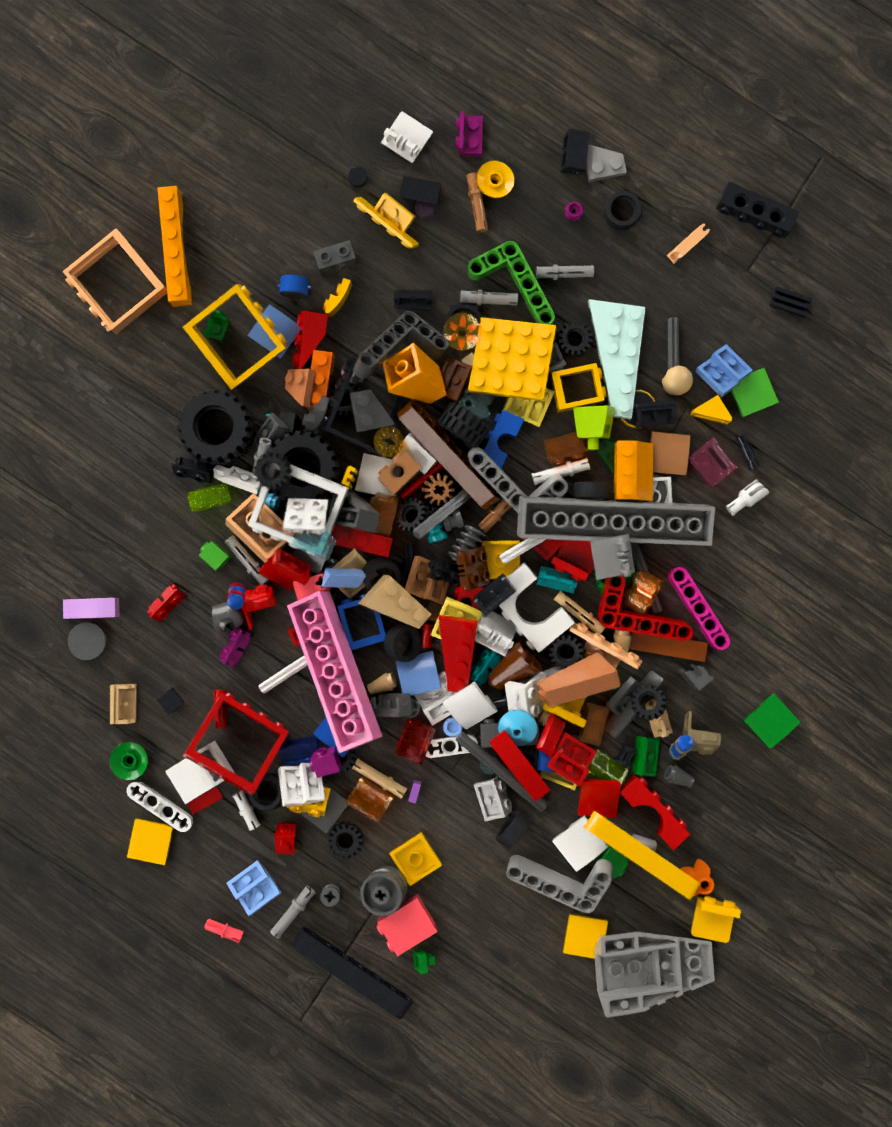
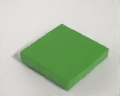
[731,368,779,418]

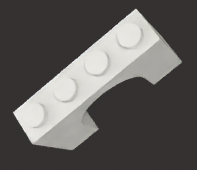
[499,562,575,652]

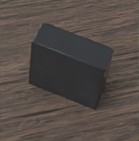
[157,687,185,715]

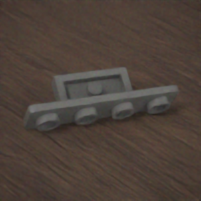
[602,670,665,739]

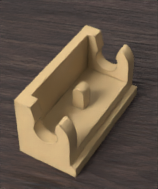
[110,684,137,724]

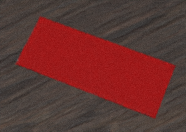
[187,786,223,814]

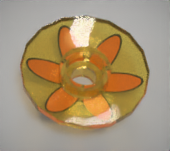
[443,312,481,351]

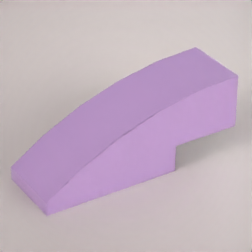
[63,598,120,619]

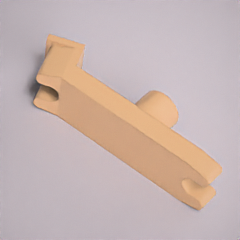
[667,224,710,264]

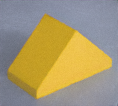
[690,395,732,424]

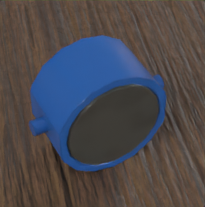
[277,275,311,299]

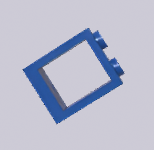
[337,594,387,650]

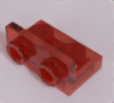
[394,718,436,765]

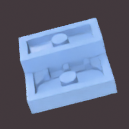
[226,860,282,916]

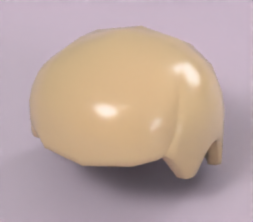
[662,366,693,396]

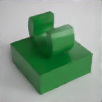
[413,948,435,974]

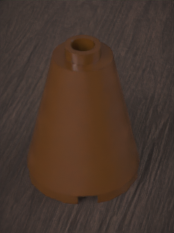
[488,640,542,690]

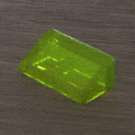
[587,749,629,785]

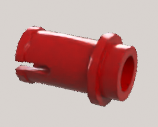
[420,623,434,648]

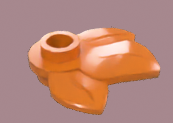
[680,859,714,897]

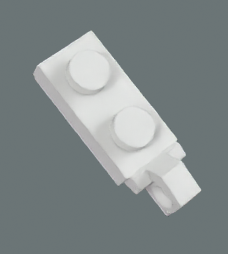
[213,465,263,494]

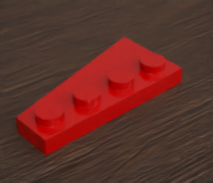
[438,615,478,692]

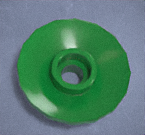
[109,741,148,780]

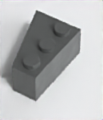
[327,490,380,533]

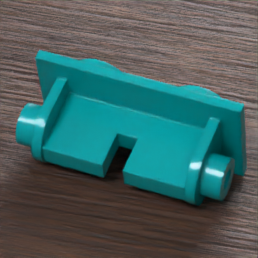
[537,566,578,594]
[469,648,502,686]

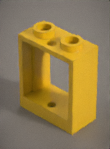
[550,363,606,413]

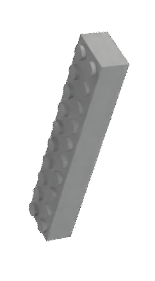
[517,496,715,546]

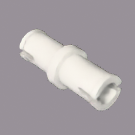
[232,791,261,831]

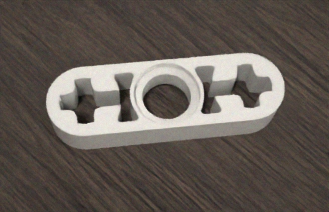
[422,734,478,758]

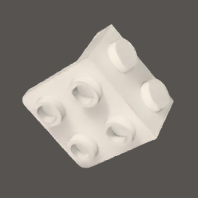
[505,672,546,718]

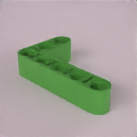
[468,241,555,325]

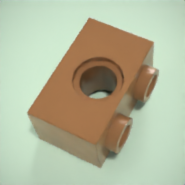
[378,451,422,496]

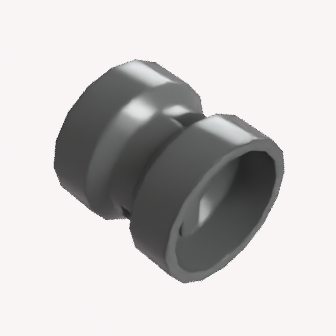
[443,509,464,532]

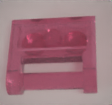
[688,437,738,488]

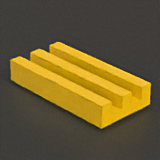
[342,466,359,490]

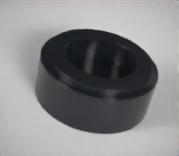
[348,167,367,188]

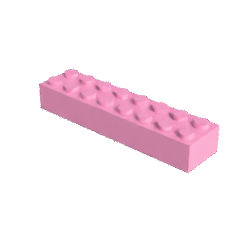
[287,591,382,753]

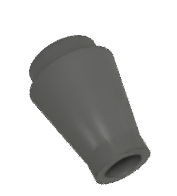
[664,765,694,788]

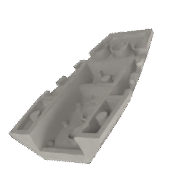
[594,932,715,1017]

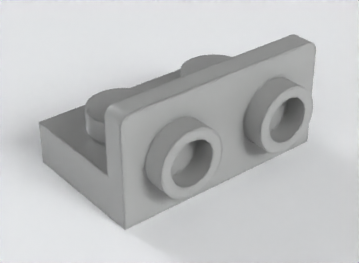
[473,776,512,821]

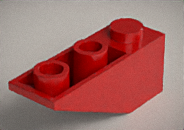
[292,311,328,369]

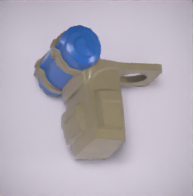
[669,711,721,760]

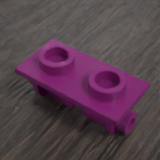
[220,627,251,668]

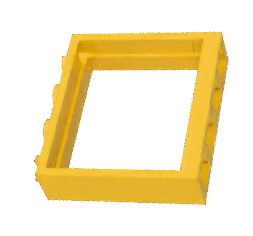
[183,284,288,390]

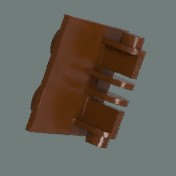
[456,546,490,591]

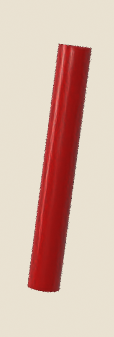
[400,462,444,500]

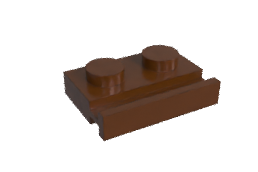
[441,357,472,403]

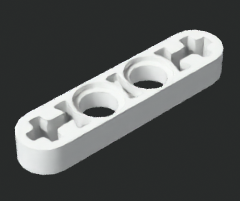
[127,781,194,832]

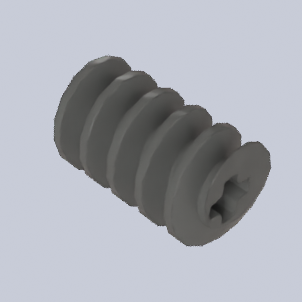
[448,525,486,566]

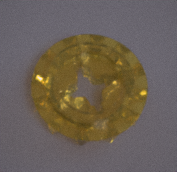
[374,426,404,457]

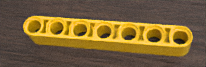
[583,811,701,900]

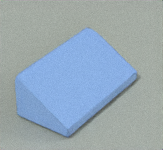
[322,568,366,588]

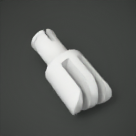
[726,479,769,516]

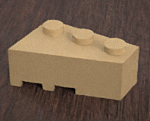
[358,574,431,629]

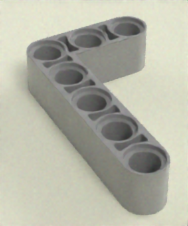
[468,447,568,513]
[506,855,613,913]

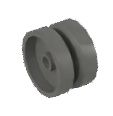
[360,866,408,916]

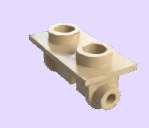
[645,698,673,738]

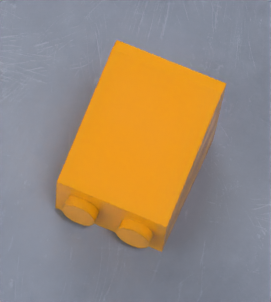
[383,343,446,404]

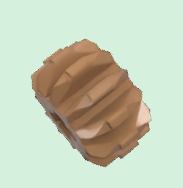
[422,473,455,506]

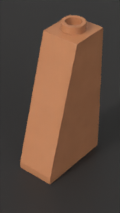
[537,652,621,707]

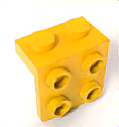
[691,896,741,943]

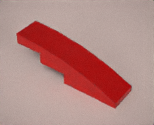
[489,730,550,802]

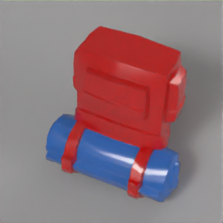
[227,582,277,630]

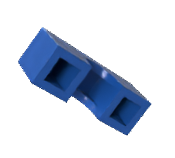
[477,410,524,471]

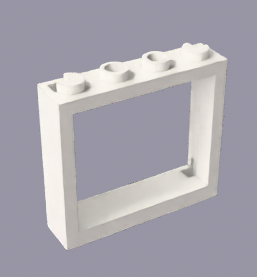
[248,463,349,556]

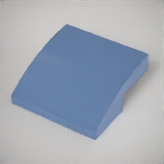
[247,304,299,359]
[695,344,752,398]
[396,651,441,696]

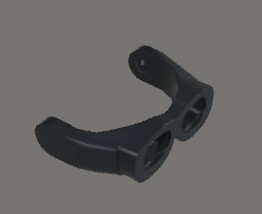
[446,305,481,330]

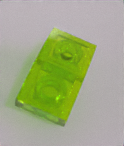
[187,483,231,512]

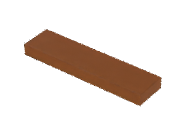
[629,632,708,662]

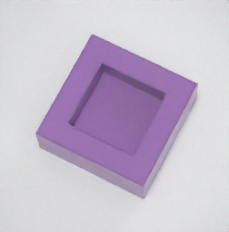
[408,780,421,804]

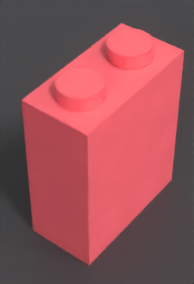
[376,894,438,956]

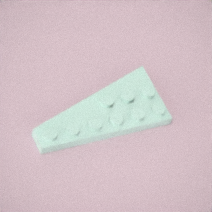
[588,299,645,420]

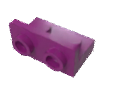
[456,111,483,156]

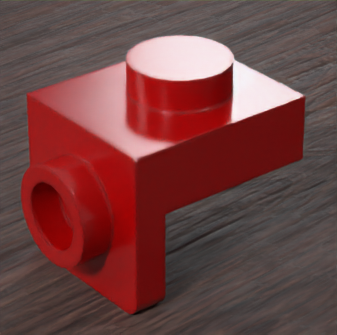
[275,823,297,854]

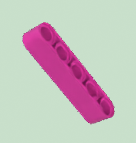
[668,567,730,650]

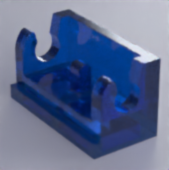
[279,736,320,766]

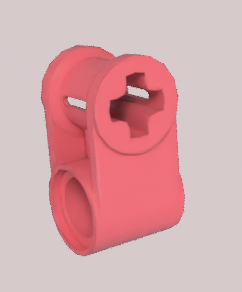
[293,574,331,600]

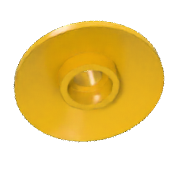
[477,161,514,198]

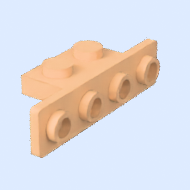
[570,623,642,669]

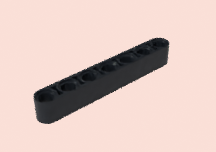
[292,927,413,1019]

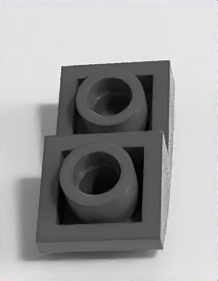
[302,396,329,434]

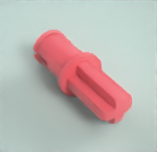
[204,919,244,943]

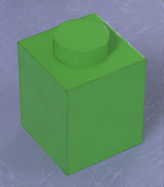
[199,541,232,571]

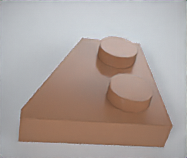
[285,369,315,407]

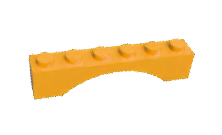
[157,186,192,307]

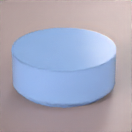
[443,717,462,737]

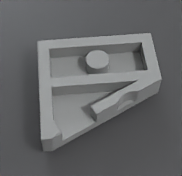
[586,144,627,182]

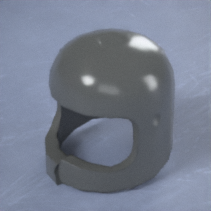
[212,602,245,635]

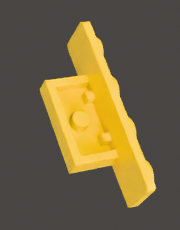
[354,193,419,249]

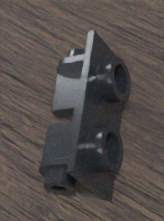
[394,290,433,310]
[171,457,214,483]
[426,560,465,584]

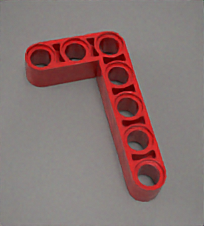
[598,575,693,641]

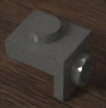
[549,341,566,372]

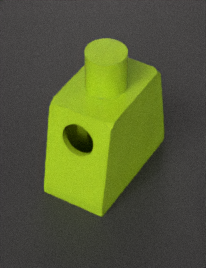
[573,406,615,450]

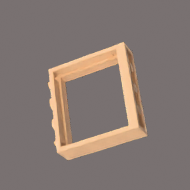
[63,228,167,334]

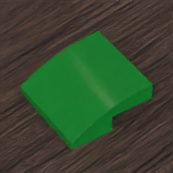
[744,693,800,749]

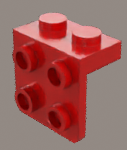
[551,540,594,582]

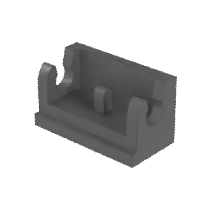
[678,664,714,691]
[370,693,412,717]

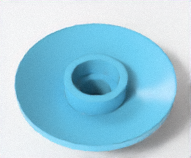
[498,710,537,746]

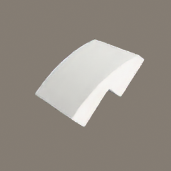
[355,453,402,500]
[414,671,456,726]
[442,682,498,729]
[278,763,325,807]
[552,815,609,872]

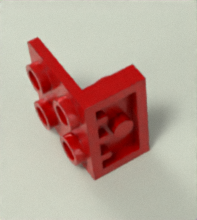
[259,547,311,591]

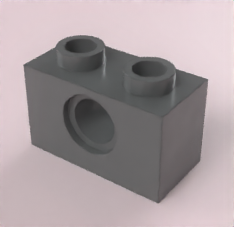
[313,240,357,276]

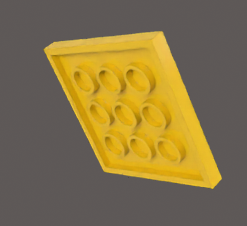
[468,317,557,401]

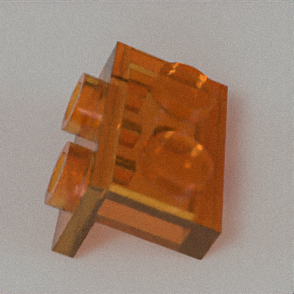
[346,776,394,822]

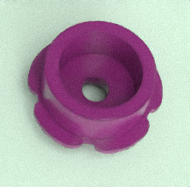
[565,202,583,221]

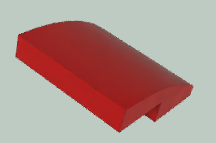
[547,731,597,787]

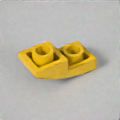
[323,278,352,318]

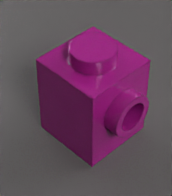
[309,747,341,778]

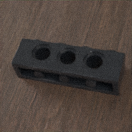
[716,181,799,238]

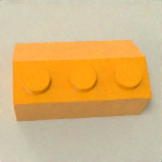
[614,441,653,502]

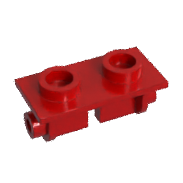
[147,584,186,622]

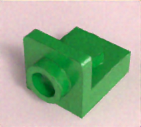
[204,310,231,342]

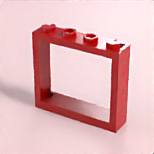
[183,692,289,795]

